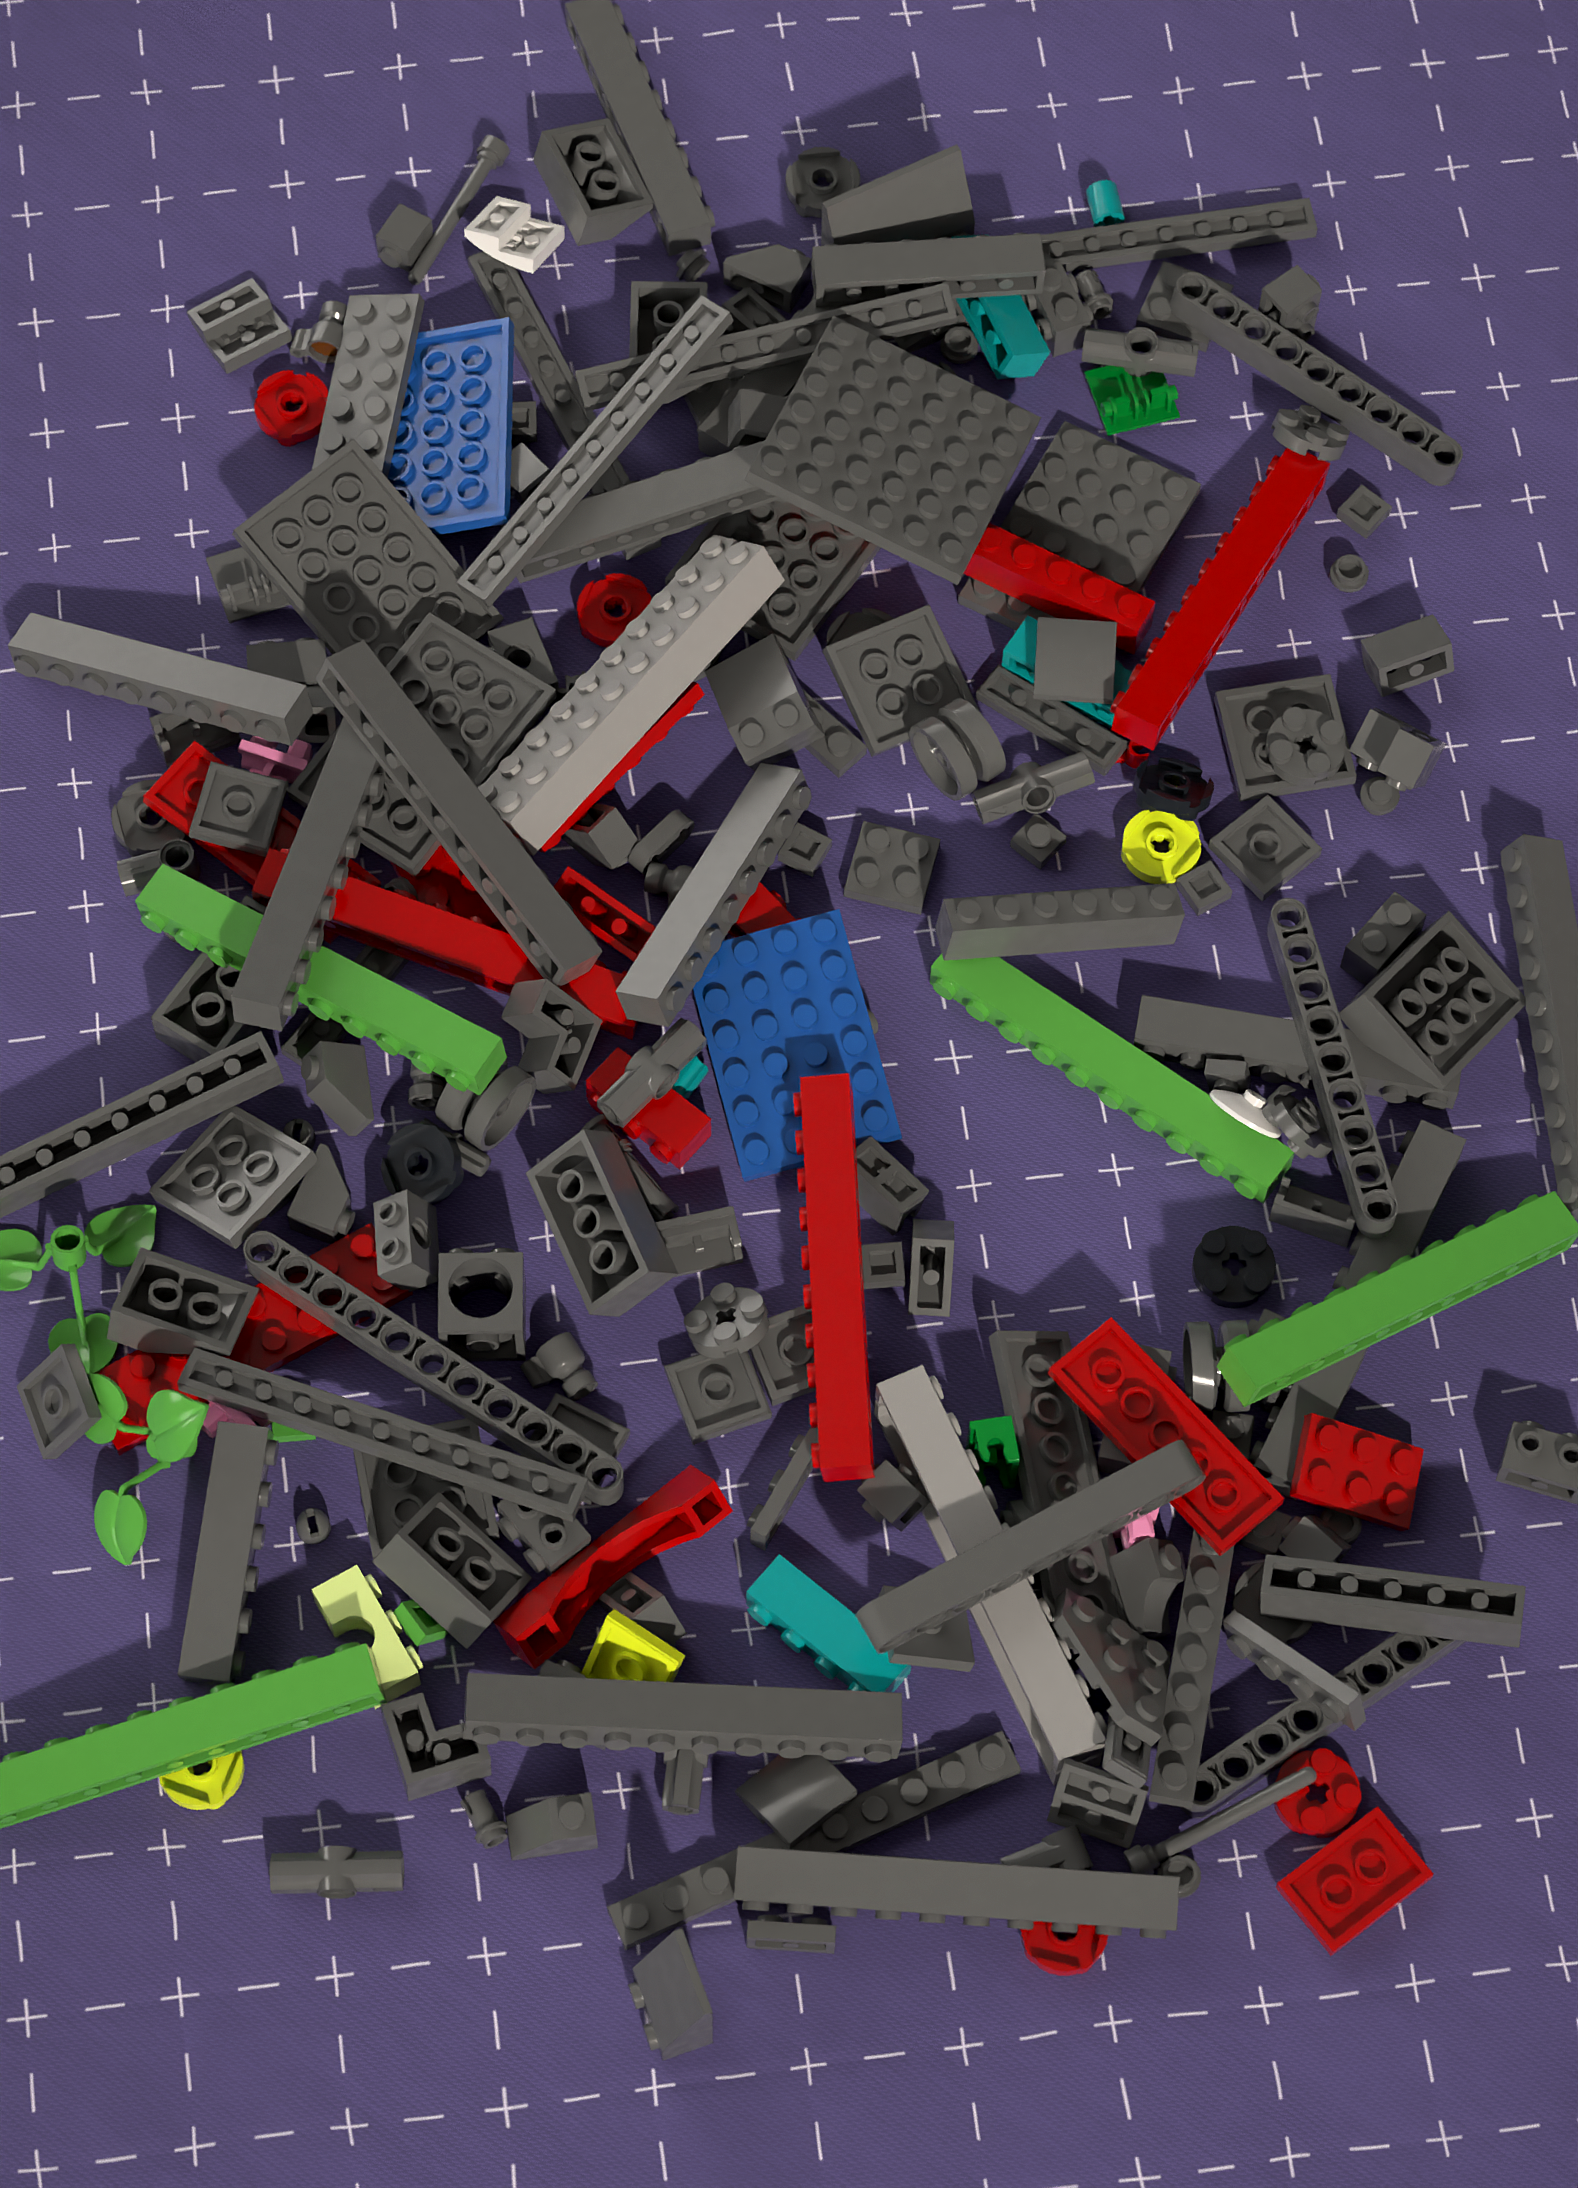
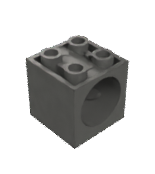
[438,1248,526,1362]

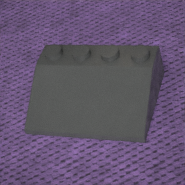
[821,144,975,246]
[1339,911,1526,1090]

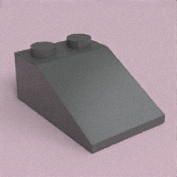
[705,634,825,771]
[107,1247,259,1356]
[628,1928,713,2061]

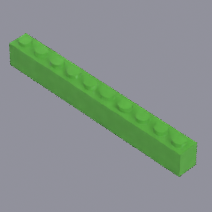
[135,864,507,1096]
[930,953,1294,1204]
[1217,1191,1578,1407]
[0,1642,387,1829]

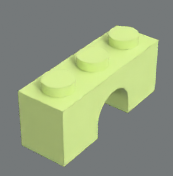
[312,1565,423,1709]

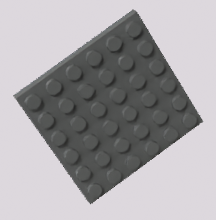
[745,316,1041,585]

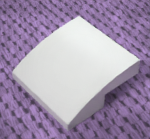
[464,196,564,273]

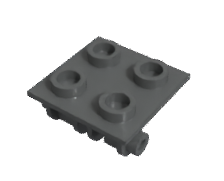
[206,547,291,624]

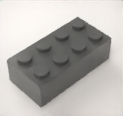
[151,895,267,1062]
[526,1129,678,1317]

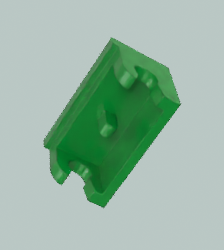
[966,1415,1020,1489]

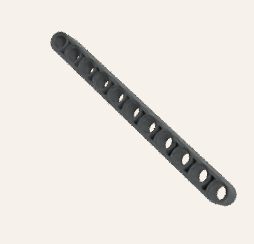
[243,1231,624,1506]

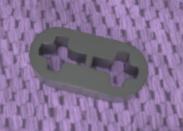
[628,809,695,875]

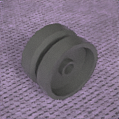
[909,698,1006,801]
[435,1058,537,1152]
[1183,1320,1251,1413]

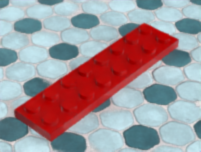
[98,1223,413,1456]

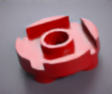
[254,370,329,447]
[577,573,652,648]
[1274,1748,1361,1838]
[1020,1921,1108,1976]

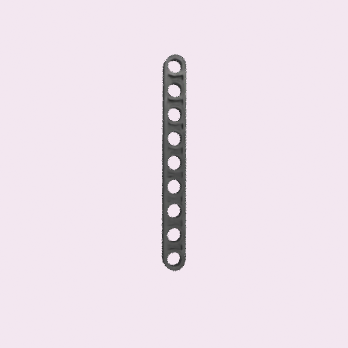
[1170,271,1463,486]
[1267,898,1399,1239]
[855,1440,1206,1654]
[1180,1633,1467,1818]

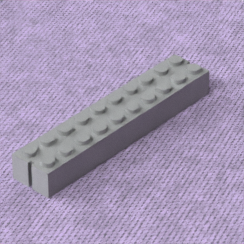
[478,535,785,856]
[874,1365,1107,1785]

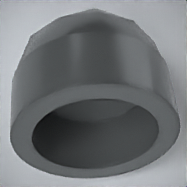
[282,1119,316,1149]
[296,1508,331,1545]

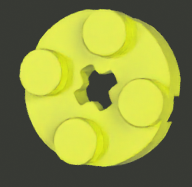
[1121,810,1201,884]
[159,1750,245,1810]

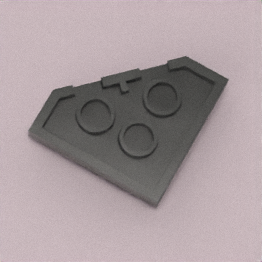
[1053,1588,1171,1747]

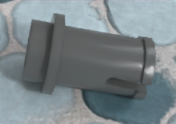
[1075,270,1113,319]
[460,1790,508,1849]

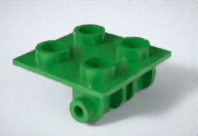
[1084,365,1180,436]

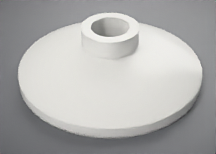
[1209,1089,1282,1139]

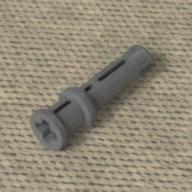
[580,1114,679,1222]

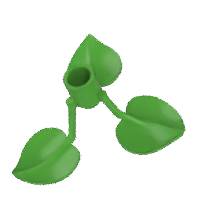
[0,1205,157,1375]
[85,1373,209,1565]

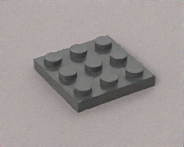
[822,605,979,757]
[1214,674,1357,802]
[149,1105,318,1249]
[353,1418,500,1560]

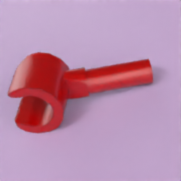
[1115,740,1150,768]

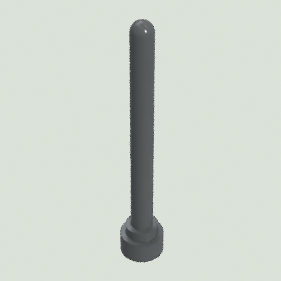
[408,135,510,285]
[1123,1767,1317,1875]

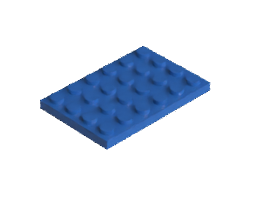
[388,317,514,535]
[693,909,902,1182]

